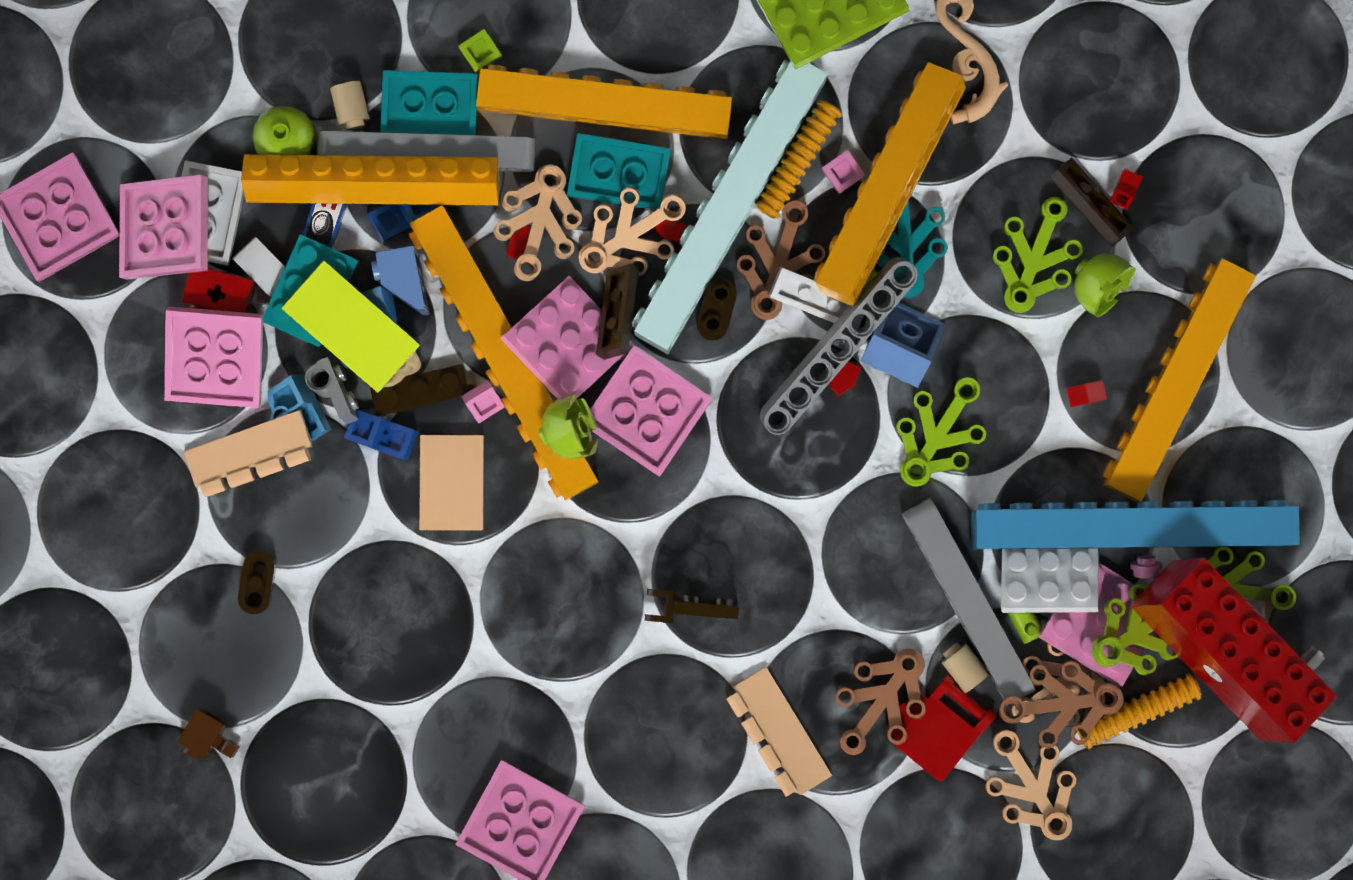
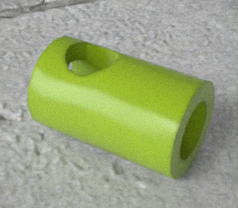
[1008,613,1043,644]

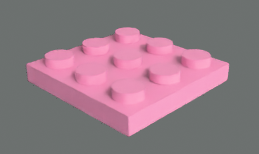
[0,152,120,282]
[119,175,208,280]
[501,276,634,399]
[164,307,263,408]
[590,345,713,477]
[1039,563,1154,688]
[455,760,585,880]

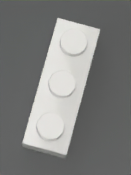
[768,267,864,329]

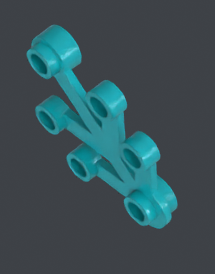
[876,193,948,298]

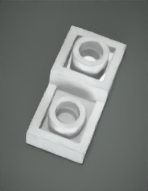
[232,237,285,298]

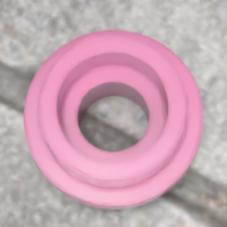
[1130,555,1162,579]

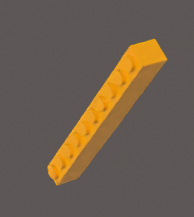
[408,205,599,501]

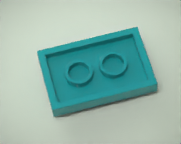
[380,70,478,135]
[567,133,671,211]
[263,234,359,347]

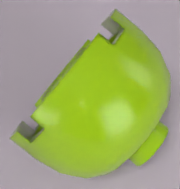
[253,105,317,155]
[1074,253,1136,317]
[539,393,598,460]

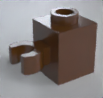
[177,708,240,760]

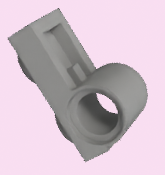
[305,357,359,425]

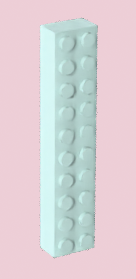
[632,59,828,355]

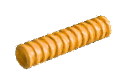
[755,100,842,219]
[1076,673,1202,749]

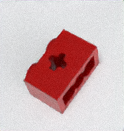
[182,269,257,313]

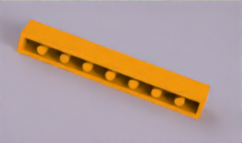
[815,62,966,307]
[476,65,732,139]
[241,154,500,206]
[1102,258,1256,503]

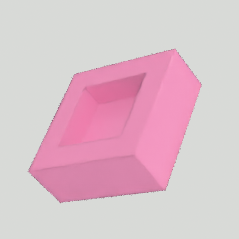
[822,150,866,195]
[461,380,505,424]

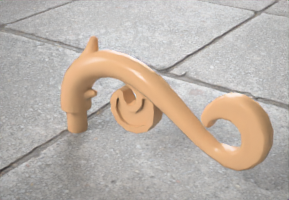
[935,0,1008,125]

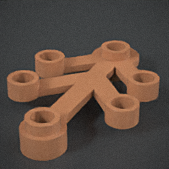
[736,200,825,320]
[836,649,926,755]
[999,661,1124,749]

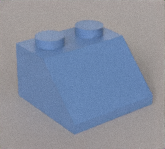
[371,246,430,315]
[861,303,947,388]

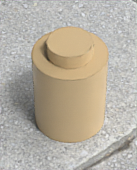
[330,81,370,131]
[941,642,990,693]

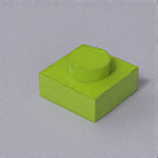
[458,29,502,74]

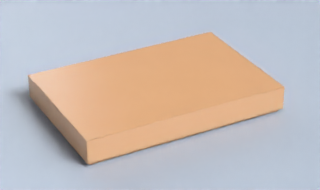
[419,435,484,531]

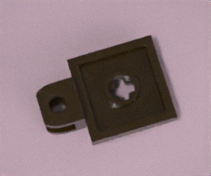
[644,589,739,623]

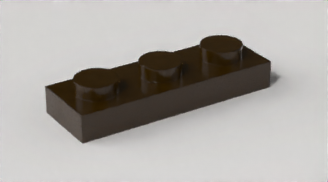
[1050,157,1134,247]
[596,264,639,360]
[370,364,469,417]

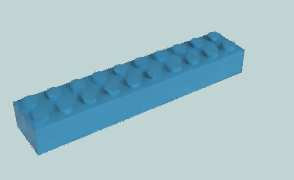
[970,500,1300,549]

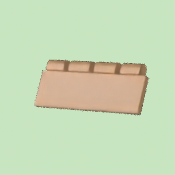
[184,410,313,497]
[726,667,832,797]

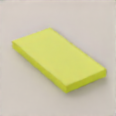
[281,261,420,393]

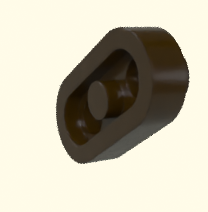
[697,279,737,341]
[238,551,276,614]

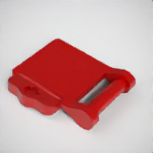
[888,674,997,782]

